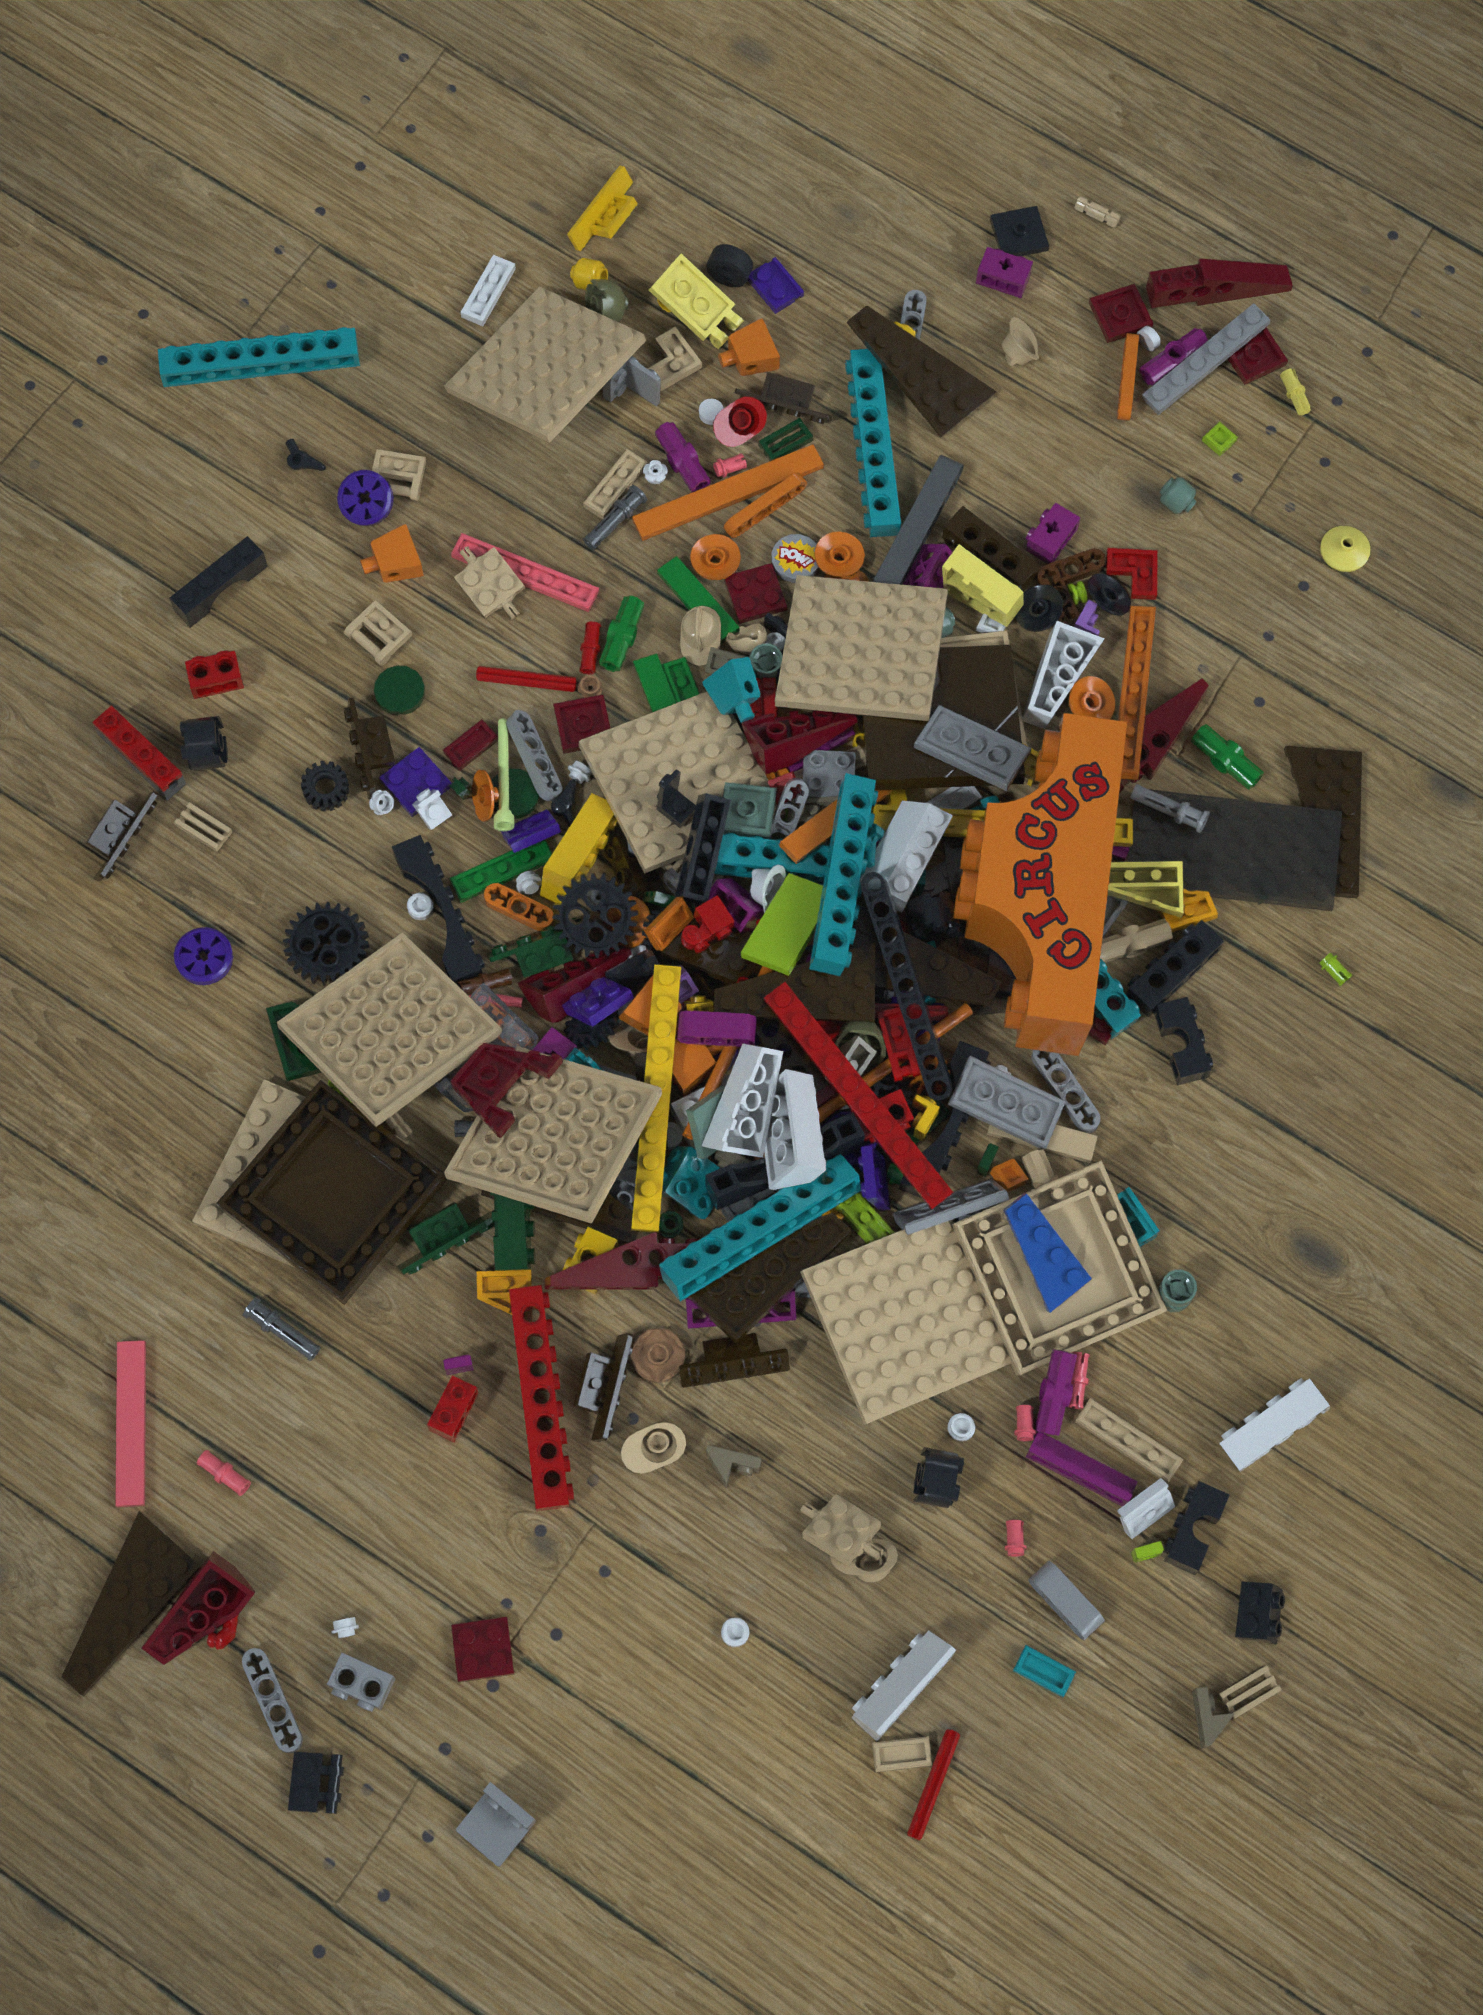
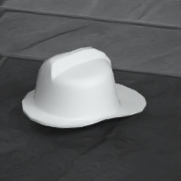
[750,865,786,913]

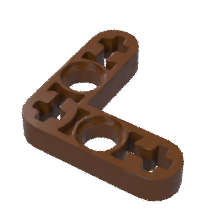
[1036,548,1106,627]

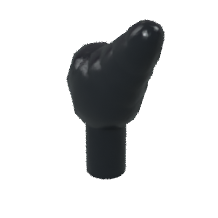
[285,439,326,471]
[551,779,576,827]

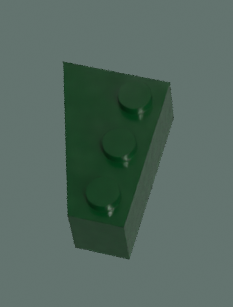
[490,1192,536,1271]

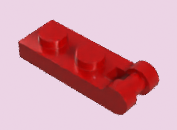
[877,1007,921,1082]

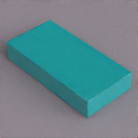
[1013,1645,1076,1698]

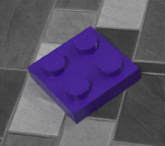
[379,747,451,817]
[562,977,634,1027]
[858,1145,891,1211]

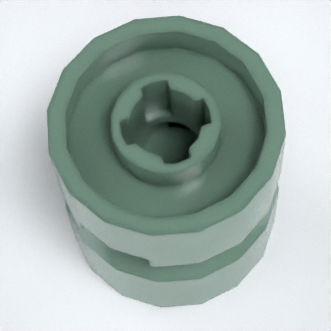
[750,644,783,685]
[1158,1270,1197,1312]

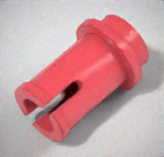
[713,453,747,478]
[1014,1405,1036,1442]
[1004,1520,1027,1557]

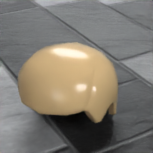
[726,623,767,656]

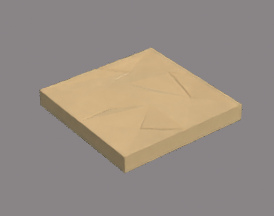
[951,1160,1167,1376]

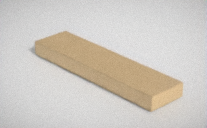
[987,1125,1098,1163]
[1075,1398,1184,1484]

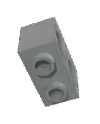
[327,1653,395,1712]

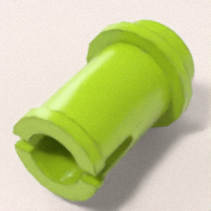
[1319,953,1353,986]

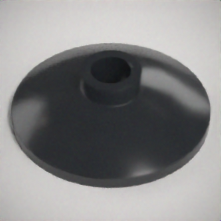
[1088,574,1131,616]
[1015,585,1063,632]

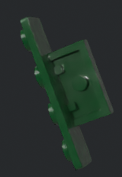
[486,917,584,978]
[397,1202,494,1275]

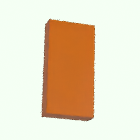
[644,897,695,952]

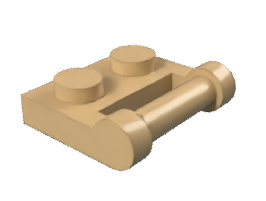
[368,449,426,501]
[344,600,412,666]

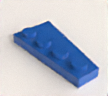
[1003,1193,1092,1313]

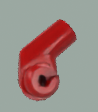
[207,1615,239,1650]

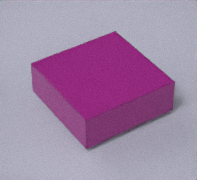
[443,1354,474,1375]

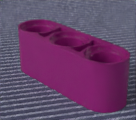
[677,1011,756,1047]

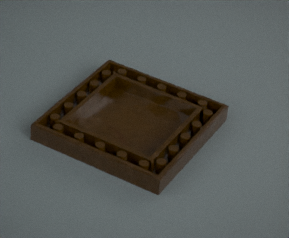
[862,645,1025,790]
[216,1080,448,1305]

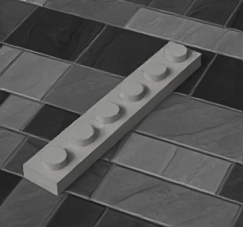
[1142,303,1270,415]

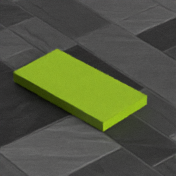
[741,873,823,976]

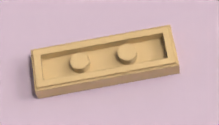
[583,449,647,519]

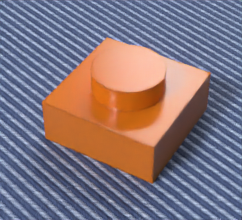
[990,1158,1028,1193]

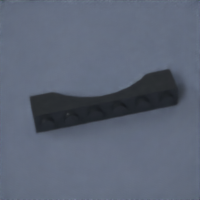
[392,835,485,984]
[899,1041,991,1198]
[705,1112,865,1210]

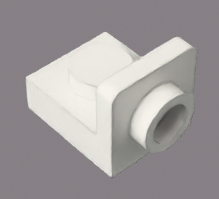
[412,788,452,830]

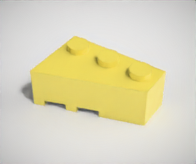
[942,544,1024,627]
[1107,861,1184,918]

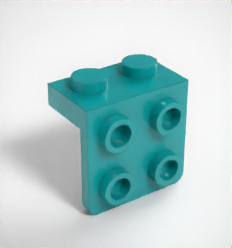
[662,1146,720,1219]

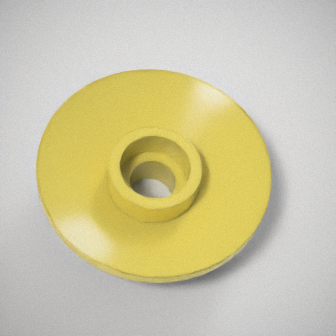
[1320,526,1371,572]

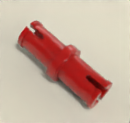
[579,621,601,675]

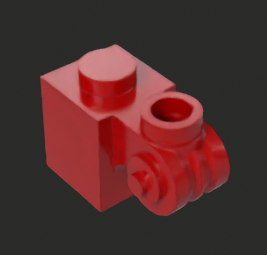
[681,895,735,954]

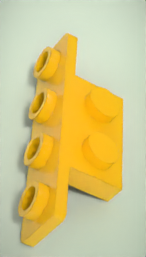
[567,165,638,251]

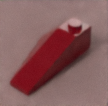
[742,710,857,774]
[518,945,632,1023]
[141,1551,255,1665]

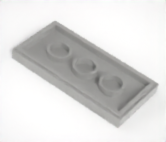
[914,705,1031,791]
[948,1056,1066,1150]
[893,1179,1009,1235]

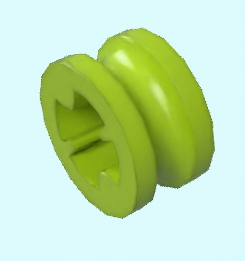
[1068,581,1087,606]

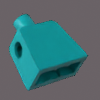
[702,657,761,723]

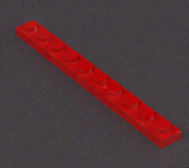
[764,982,953,1210]

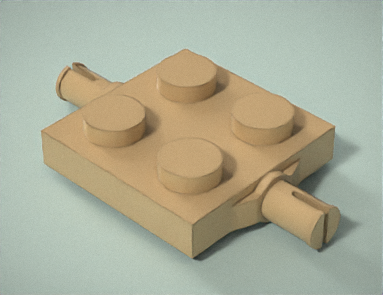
[454,546,525,619]
[800,1494,884,1567]

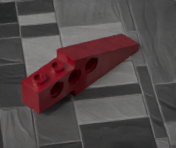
[1146,258,1293,308]
[1119,678,1209,793]
[545,1232,700,1290]

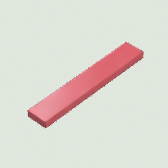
[451,533,599,612]
[115,1340,146,1508]

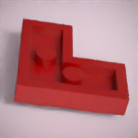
[1106,548,1158,600]

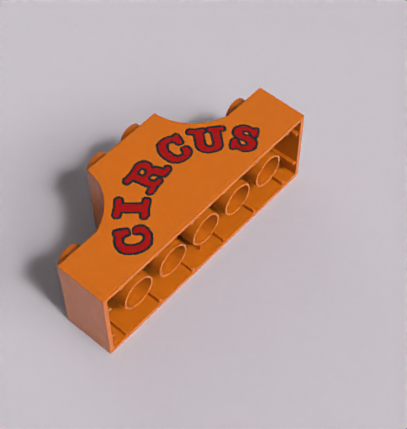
[953,713,1127,1056]

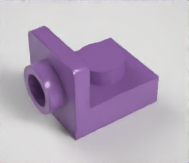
[1074,600,1100,636]

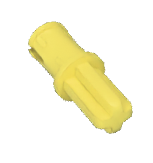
[1280,368,1311,416]

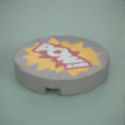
[771,534,819,583]

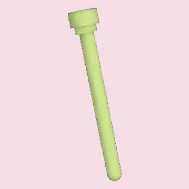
[494,718,514,831]

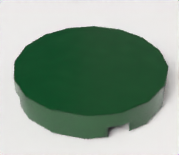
[374,665,425,715]
[492,768,539,819]

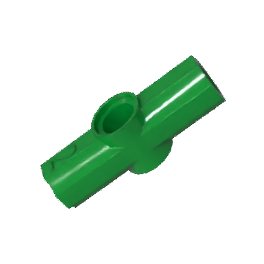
[599,595,645,672]
[1191,724,1264,790]

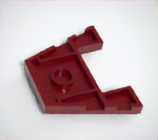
[450,1043,563,1138]

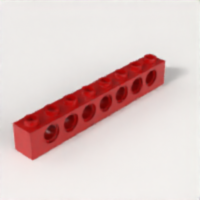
[509,1285,574,1512]

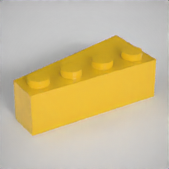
[540,793,619,903]

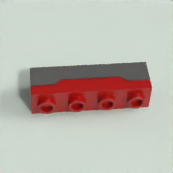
[92,705,186,801]

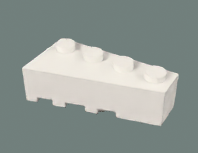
[1022,621,1105,729]
[702,1044,783,1158]
[1220,1378,1330,1472]

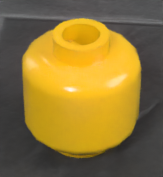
[570,258,608,291]

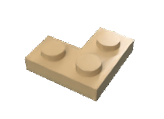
[648,327,702,391]

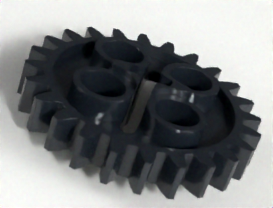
[552,871,638,958]
[283,902,369,986]

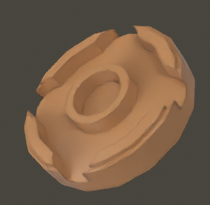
[631,1328,685,1383]

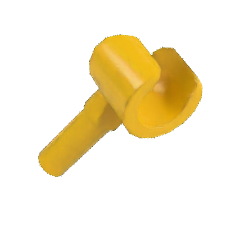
[852,723,864,748]

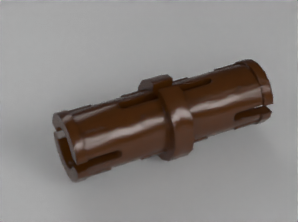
[457,968,512,996]

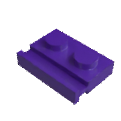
[747,257,804,314]
[501,809,561,853]

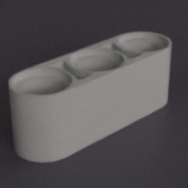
[1028,1561,1105,1641]

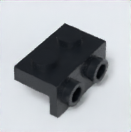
[1235,1581,1285,1645]

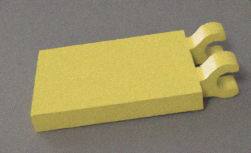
[649,254,744,349]

